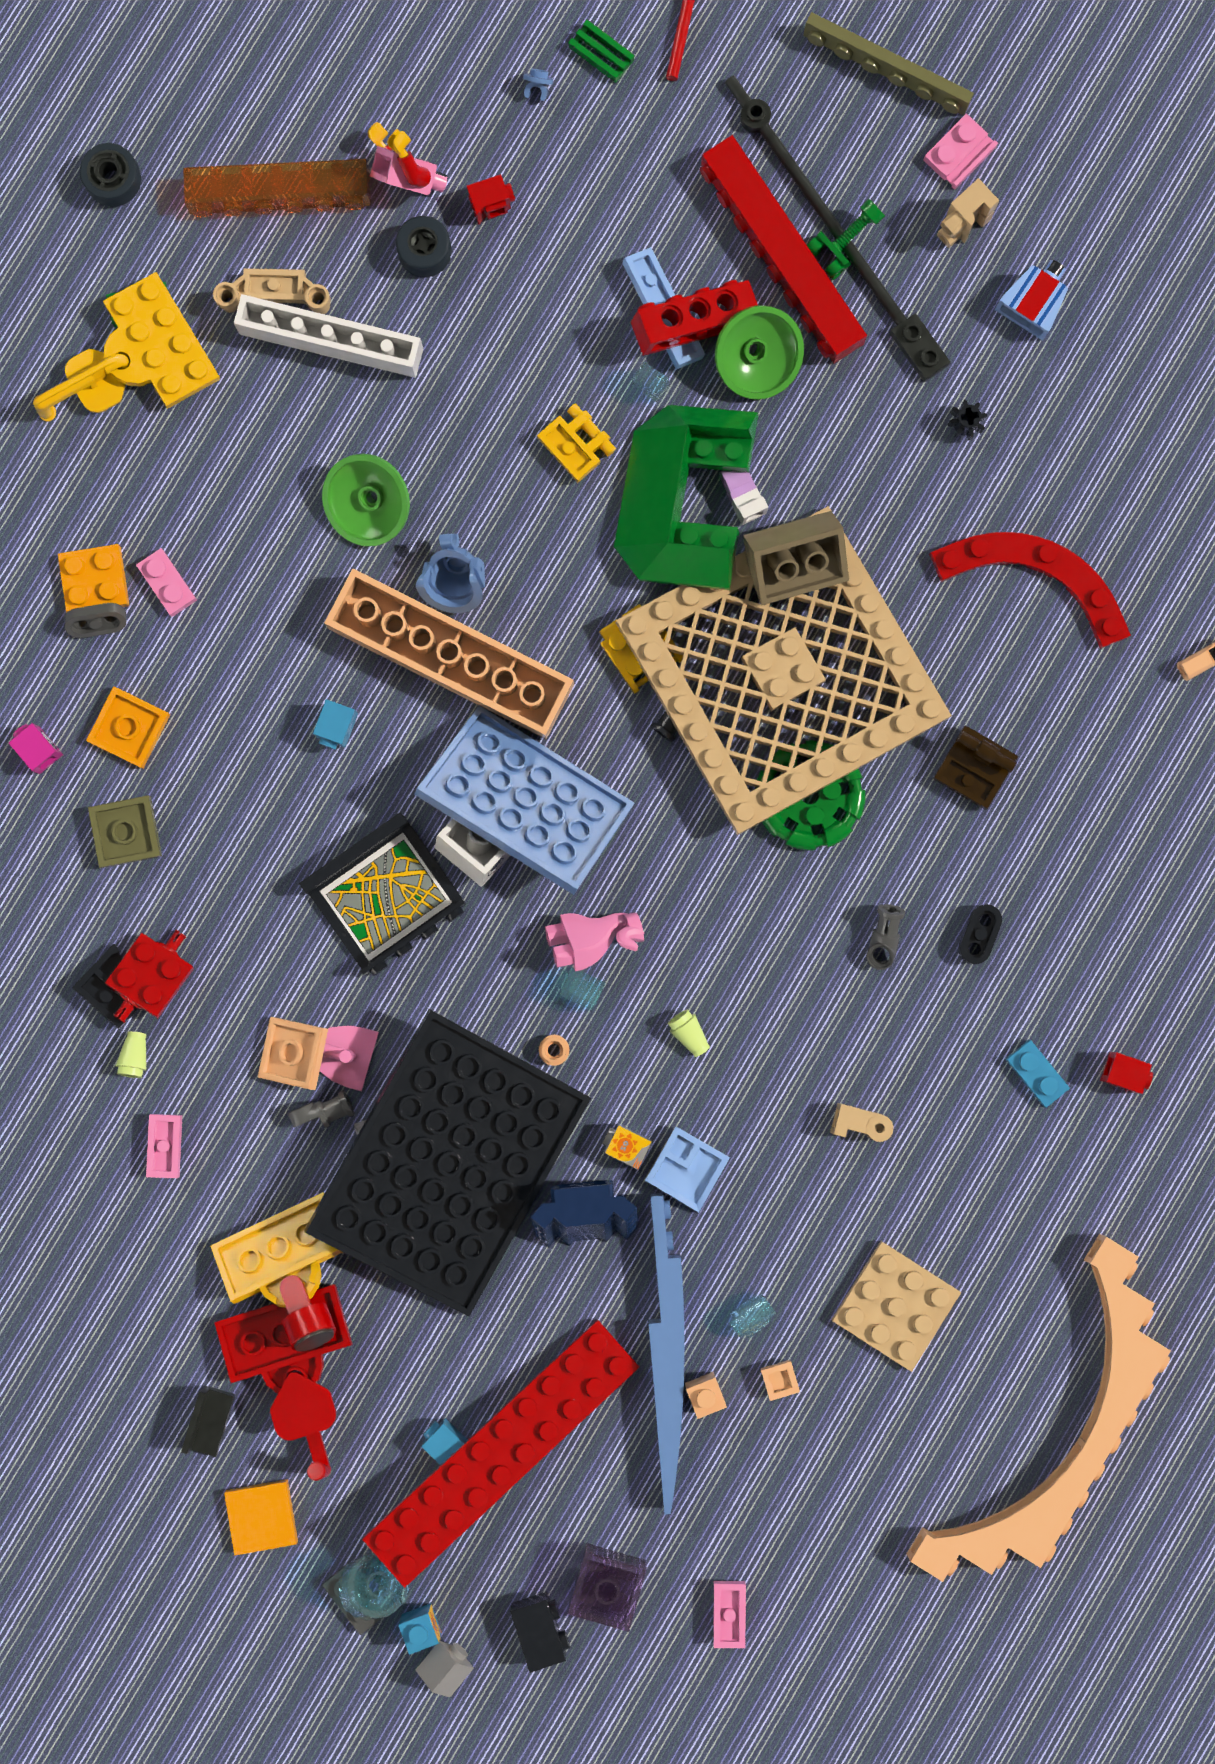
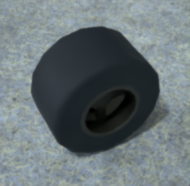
[395,215,452,278]

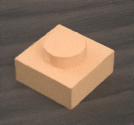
[761,1360,800,1401]

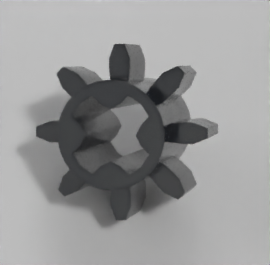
[947,400,987,440]

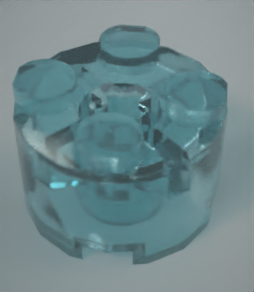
[339,1553,409,1621]

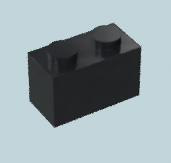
[510,1592,570,1673]

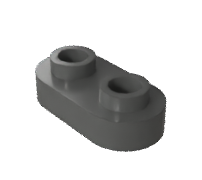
[65,603,126,638]

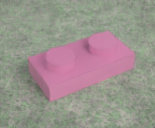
[136,548,197,617]
[146,1114,182,1178]
[713,1581,746,1648]

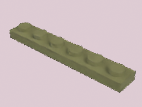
[803,12,974,116]

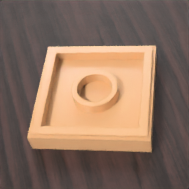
[258,1017,328,1090]

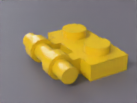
[537,403,616,483]

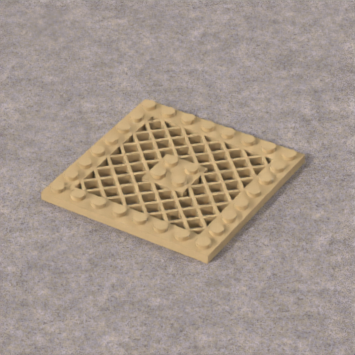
[616,506,952,835]

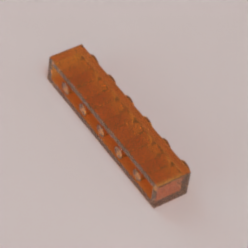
[183,159,371,218]

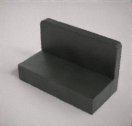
[181,1386,235,1457]

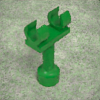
[807,198,885,280]

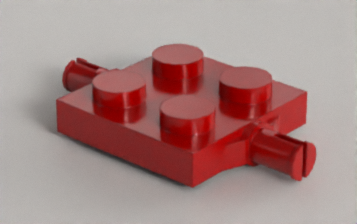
[105,930,194,1023]

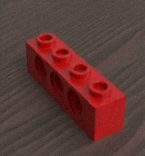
[630,280,758,356]

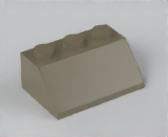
[743,511,849,605]

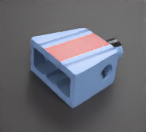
[995,260,1068,341]

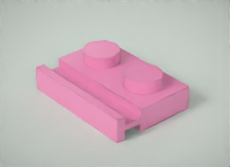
[923,113,998,190]

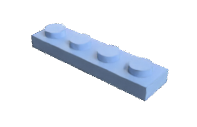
[622,247,705,370]

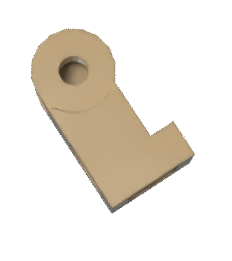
[830,1103,894,1142]

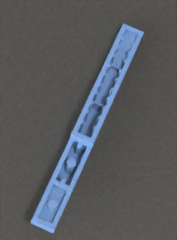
[648,1193,685,1515]

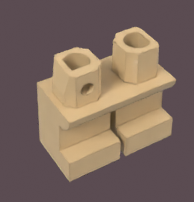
[937,178,999,248]

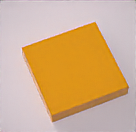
[86,686,171,769]
[224,1479,298,1556]

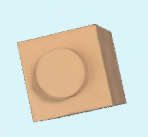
[685,1371,727,1419]

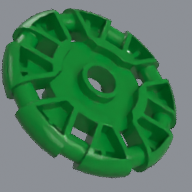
[755,740,866,851]

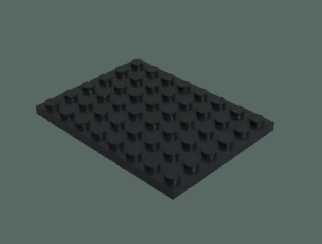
[304,1009,591,1316]

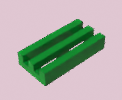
[568,19,635,83]

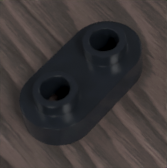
[958,904,1002,964]

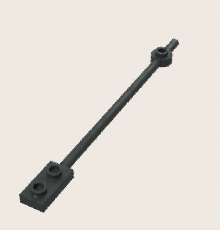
[725,75,951,382]

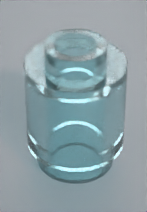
[729,1293,777,1339]

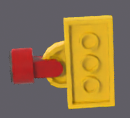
[210,1192,343,1351]

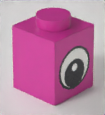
[9,723,63,774]

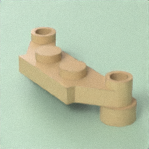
[213,268,331,314]

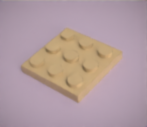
[831,1241,961,1372]

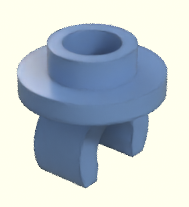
[523,68,554,101]

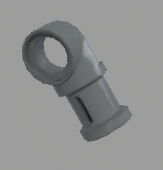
[867,904,905,970]
[287,1090,355,1128]

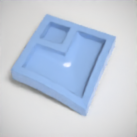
[645,1127,730,1213]

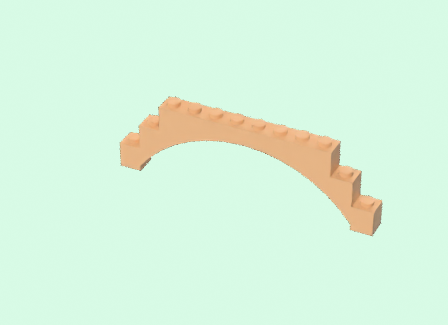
[906,1234,1171,1582]

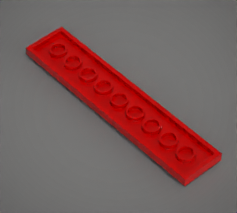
[362,1320,640,1588]

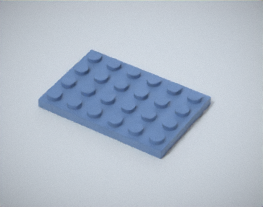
[414,705,635,895]

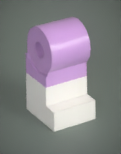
[719,470,768,525]

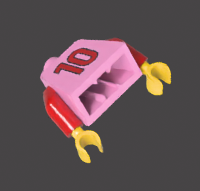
[367,122,447,196]

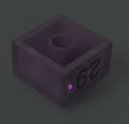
[568,1543,647,1632]

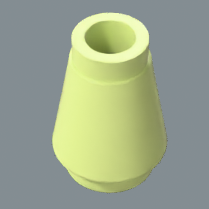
[668,1009,710,1057]
[115,1031,146,1078]

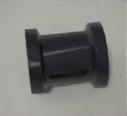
[650,710,677,742]

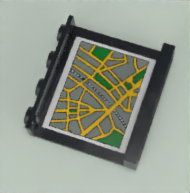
[299,812,466,976]

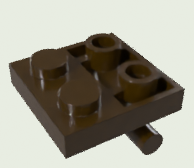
[933,725,1018,810]

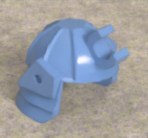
[416,534,485,613]

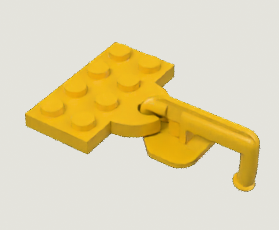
[33,272,220,422]

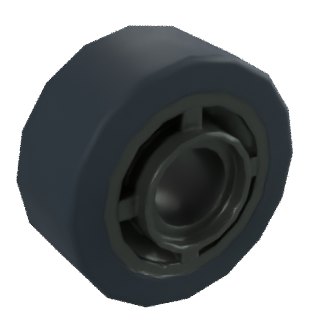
[79,143,142,207]

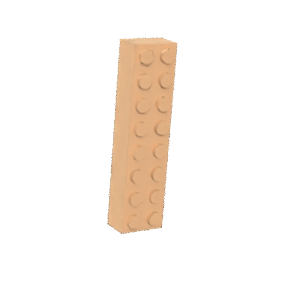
[324,569,574,739]

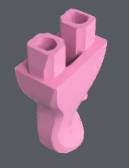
[545,912,644,972]

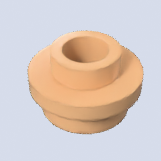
[539,1035,570,1066]

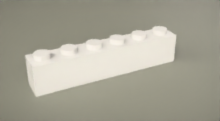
[234,294,423,378]

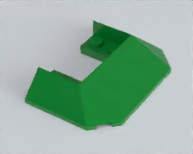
[614,405,759,590]

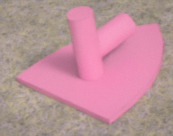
[320,1026,379,1092]

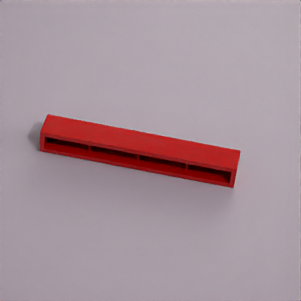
[700,135,867,364]

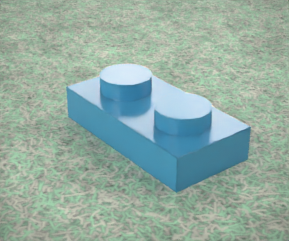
[1005,1040,1070,1108]

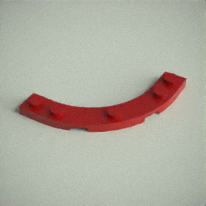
[929,532,1131,649]

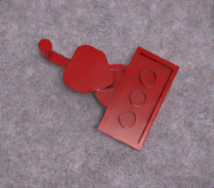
[214,1284,353,1481]

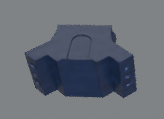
[531,1180,638,1248]

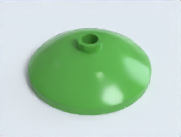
[715,305,804,399]
[322,453,410,546]

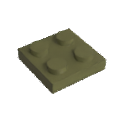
[88,795,162,868]

